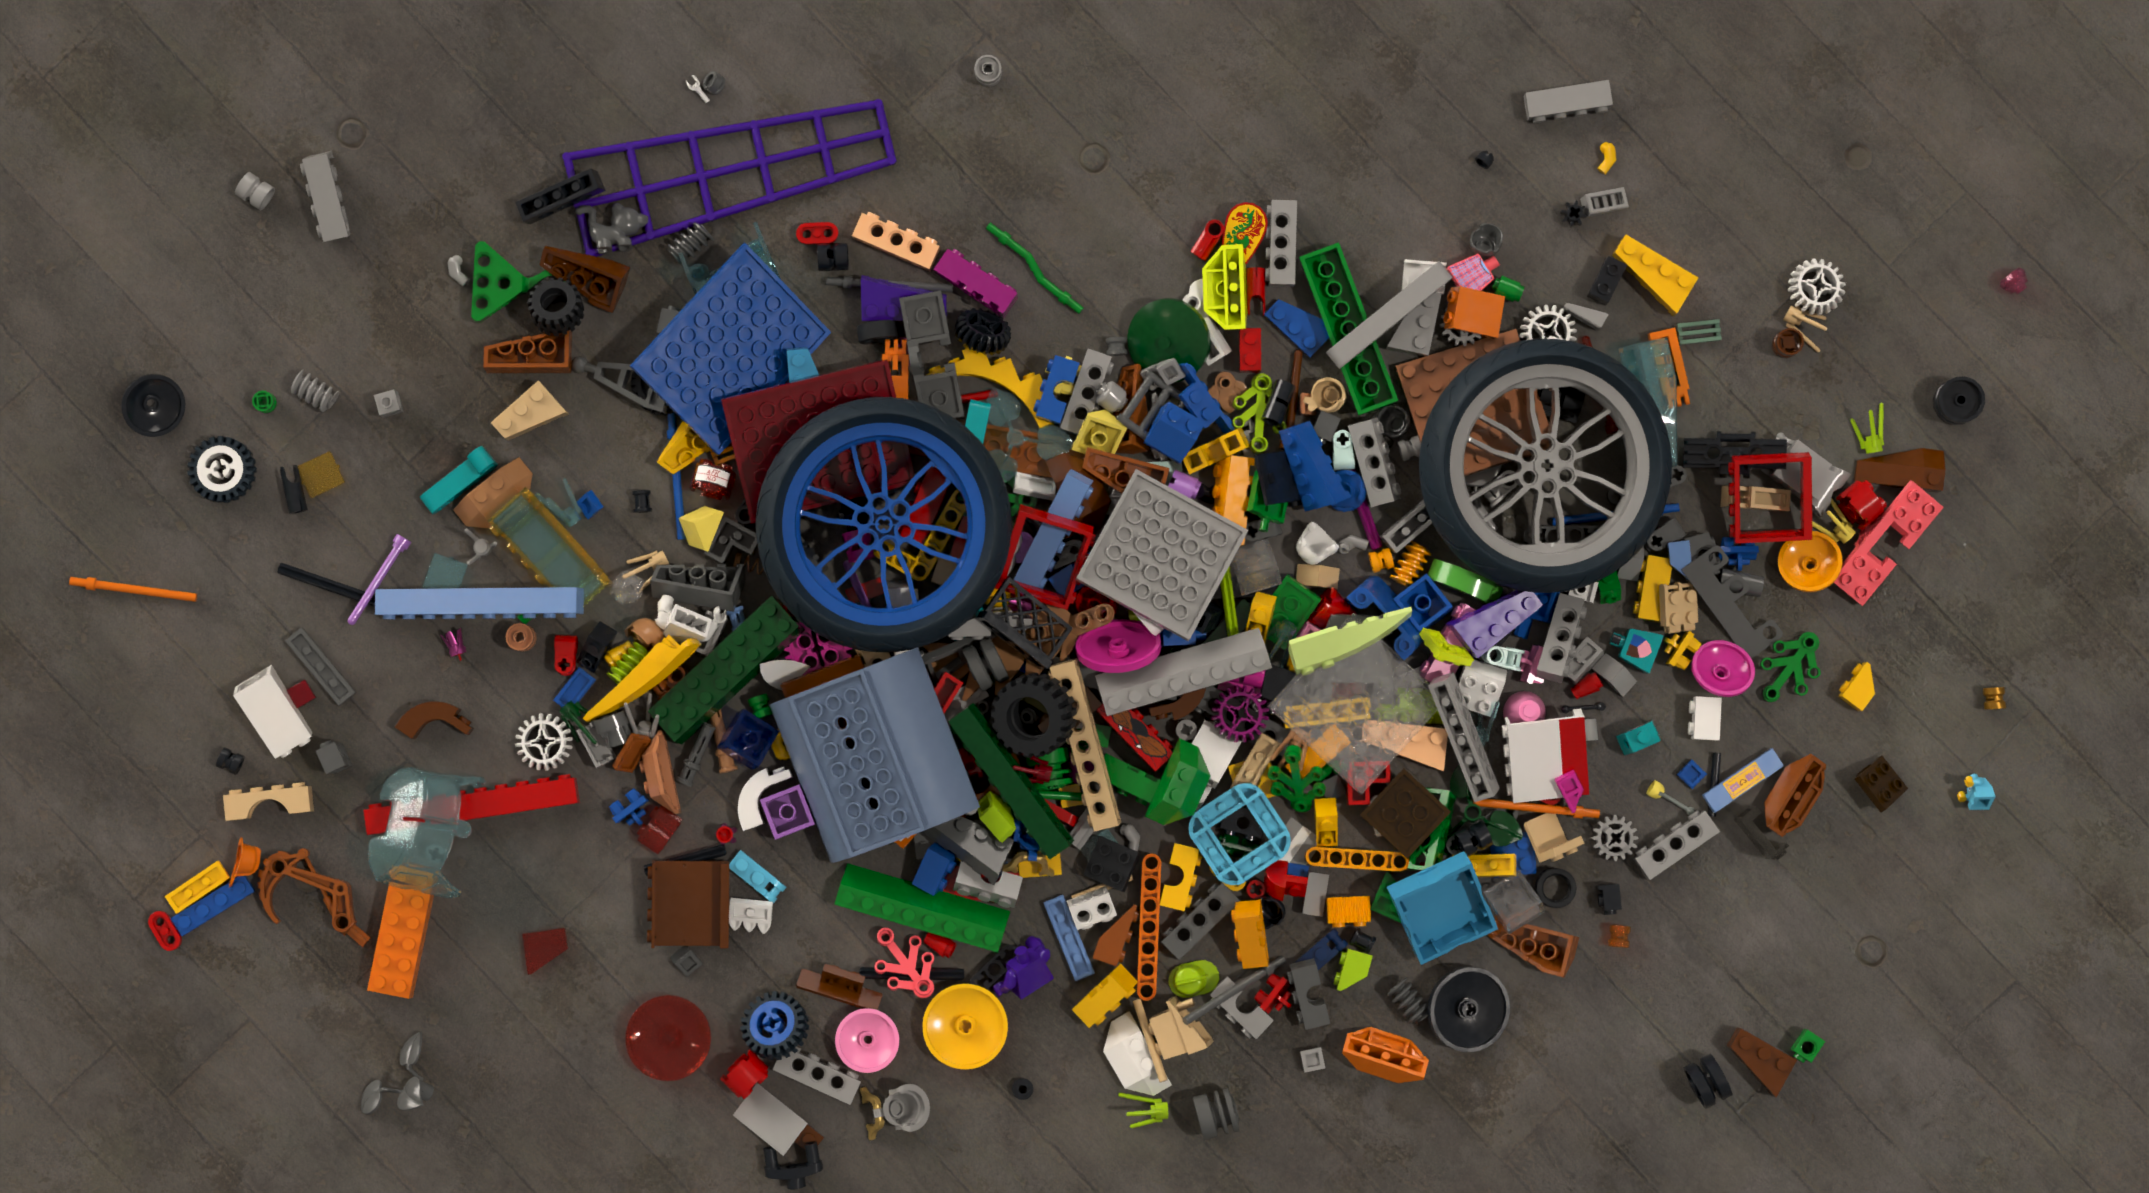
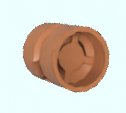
[505,623,537,652]

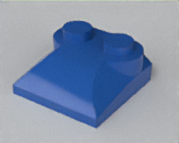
[1490,832,1536,878]

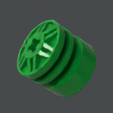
[1025,747,1073,791]

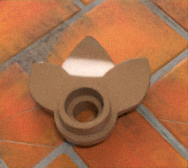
[1208,371,1248,413]

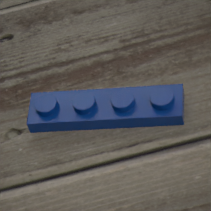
[171,876,256,937]

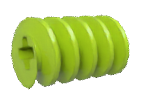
[606,642,649,684]

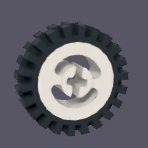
[187,436,257,503]

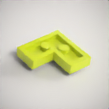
[1419,628,1474,666]

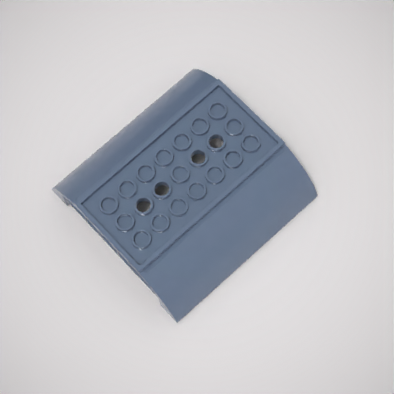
[769,647,980,863]

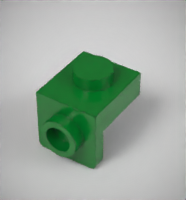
[1598,571,1621,604]

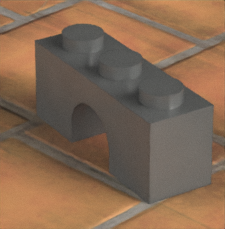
[1287,958,1330,1030]

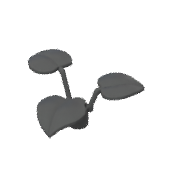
[361,1032,434,1115]

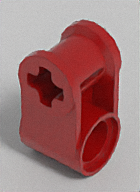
[554,635,578,676]

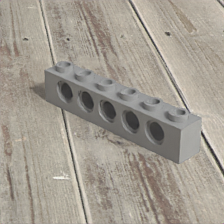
[1428,672,1500,802]

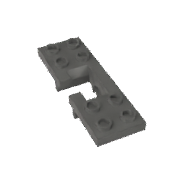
[899,290,964,418]

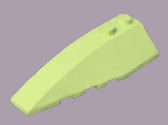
[1288,607,1412,675]

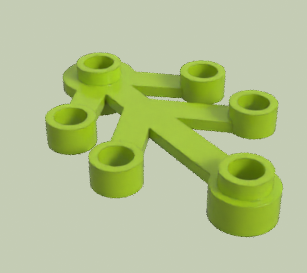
[1232,373,1286,454]

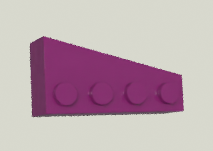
[934,249,1018,319]

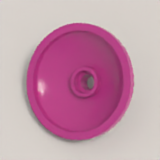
[1691,640,1755,697]

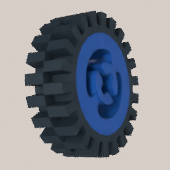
[740,991,809,1061]

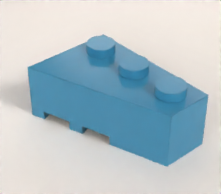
[786,347,819,382]

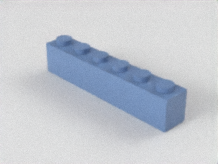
[1014,469,1094,589]

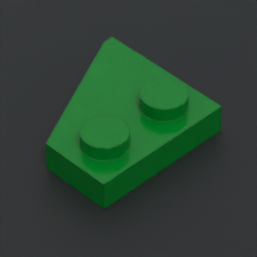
[1370,872,1401,923]

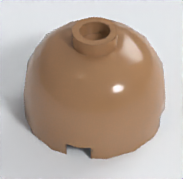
[625,618,666,652]

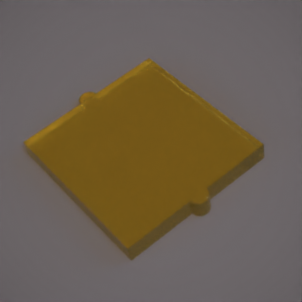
[298,451,345,498]

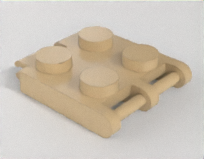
[1659,581,1698,634]

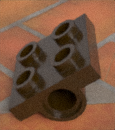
[1854,755,1908,812]

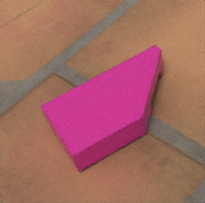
[1555,769,1584,814]

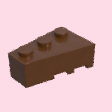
[1727,1027,1797,1097]

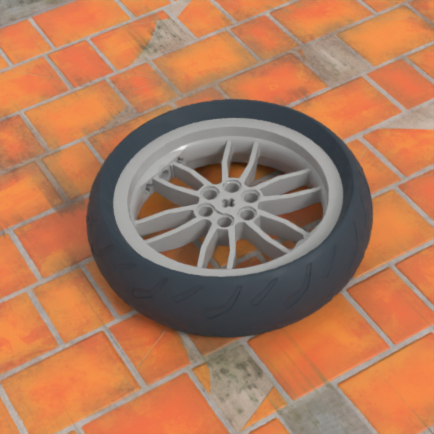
[1419,339,1672,593]

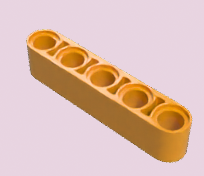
[1304,847,1409,871]

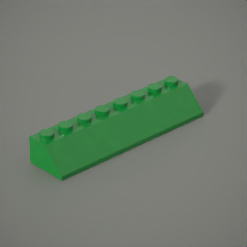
[1299,242,1399,416]
[834,863,1010,953]

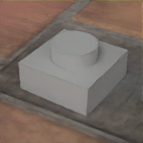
[1300,1047,1325,1072]

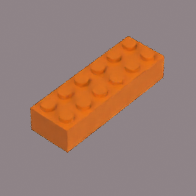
[367,864,439,999]

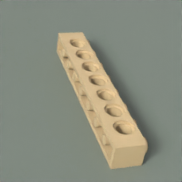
[1048,658,1121,832]

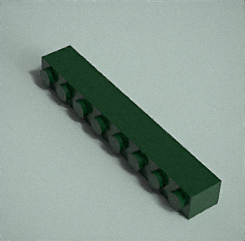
[948,703,1074,859]

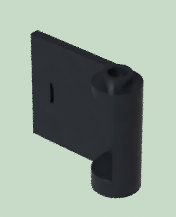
[1254,451,1302,508]

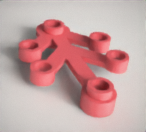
[874,928,934,998]

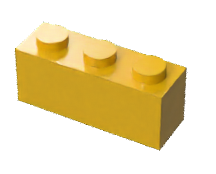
[1633,555,1672,623]

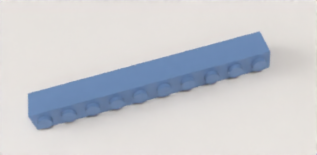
[375,587,584,620]

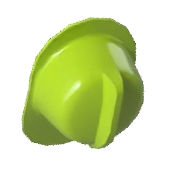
[1169,960,1219,998]

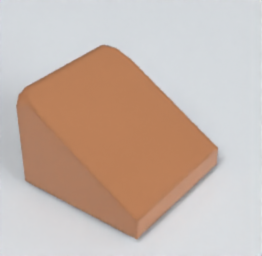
[1299,393,1316,416]

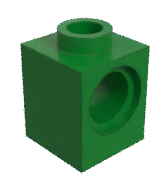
[1790,1029,1826,1063]

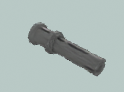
[675,722,716,787]

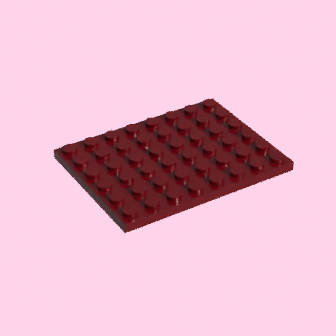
[721,359,915,523]

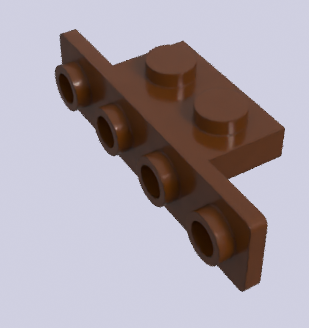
[796,964,883,1010]

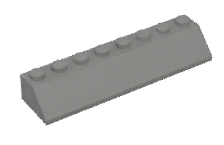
[1095,628,1272,716]

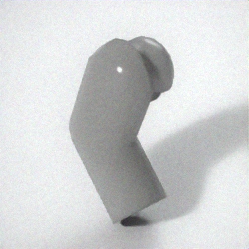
[448,255,470,287]
[1338,535,1369,554]

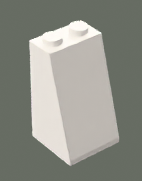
[233,665,312,759]

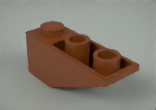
[1092,904,1140,966]

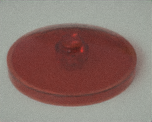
[625,995,711,1081]

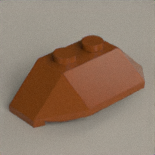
[1764,754,1826,837]

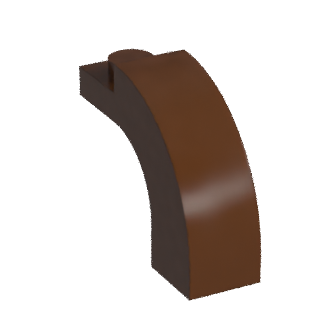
[1149,688,1206,721]
[395,702,474,739]

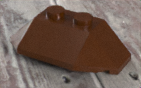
[1045,452,1111,537]

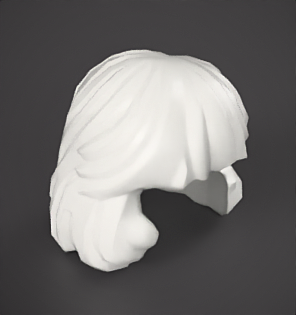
[1296,522,1339,565]

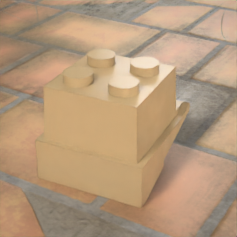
[1148,995,1214,1060]

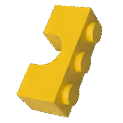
[1183,427,1250,475]
[1160,843,1202,911]

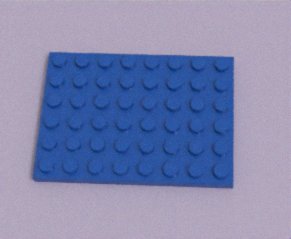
[630,243,831,455]

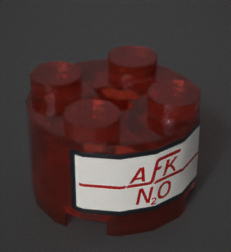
[689,459,736,500]

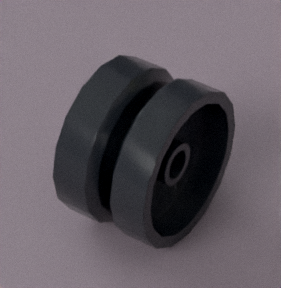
[1933,376,1985,425]
[1683,1054,1733,1109]

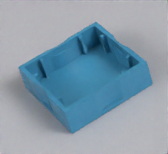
[1387,851,1498,965]

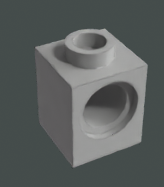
[374,389,404,418]

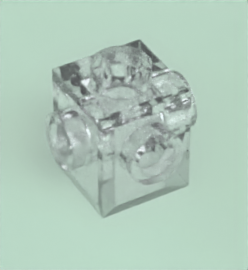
[609,571,645,605]

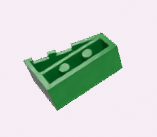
[1104,753,1160,806]

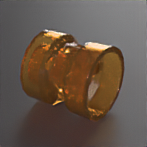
[1608,925,1631,948]

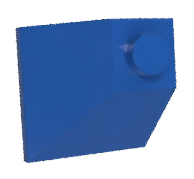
[1393,573,1453,632]

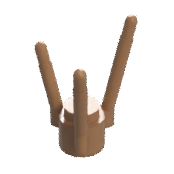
[1270,727,1311,774]

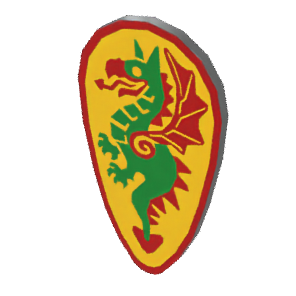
[1222,202,1268,264]

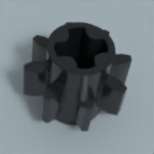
[1560,201,1587,228]

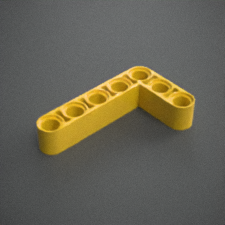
[873,489,966,581]

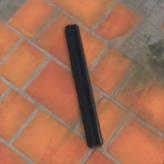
[277,563,375,606]
[859,967,965,981]

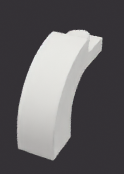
[738,767,793,831]

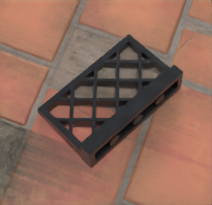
[976,577,1073,669]

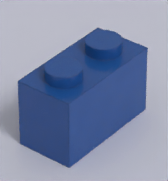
[912,843,956,896]

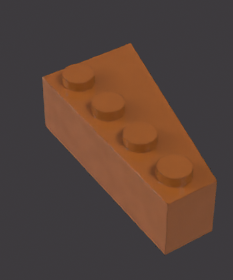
[483,330,572,373]

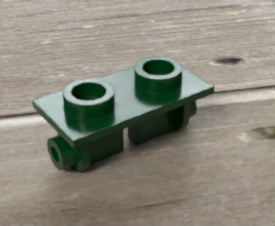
[1219,834,1261,858]

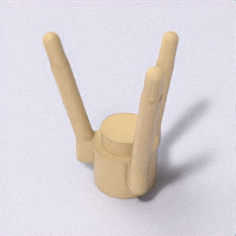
[1783,305,1827,353]
[622,550,670,593]

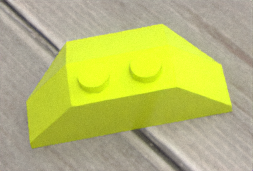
[1202,244,1247,330]

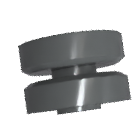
[963,637,1010,691]

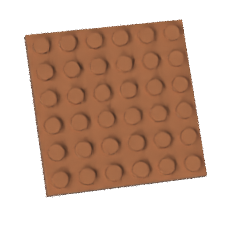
[1395,329,1549,476]

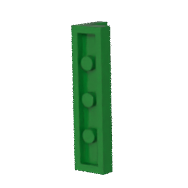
[1408,788,1456,871]

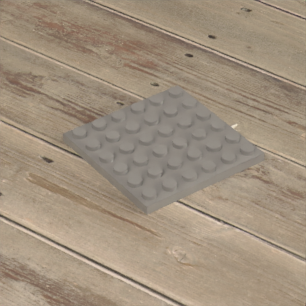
[1075,469,1248,642]

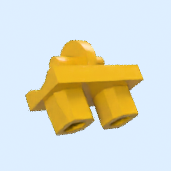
[1663,631,1701,670]

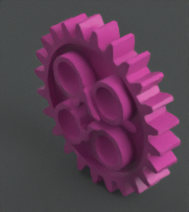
[784,621,853,675]

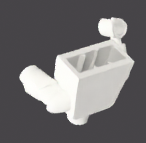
[655,595,726,643]

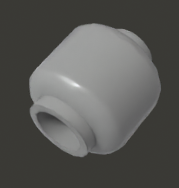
[1095,381,1128,413]

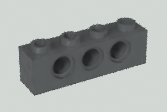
[1161,882,1240,960]

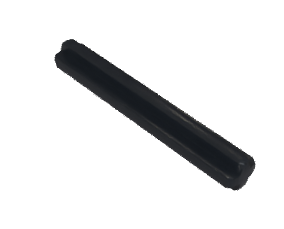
[644,845,727,876]

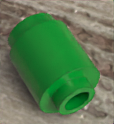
[1492,275,1525,302]

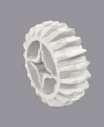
[1788,259,1845,316]
[1519,305,1577,342]
[515,713,573,771]

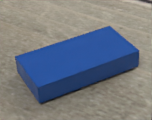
[553,667,596,707]

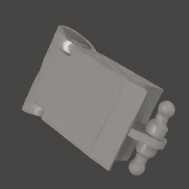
[1761,433,1851,517]

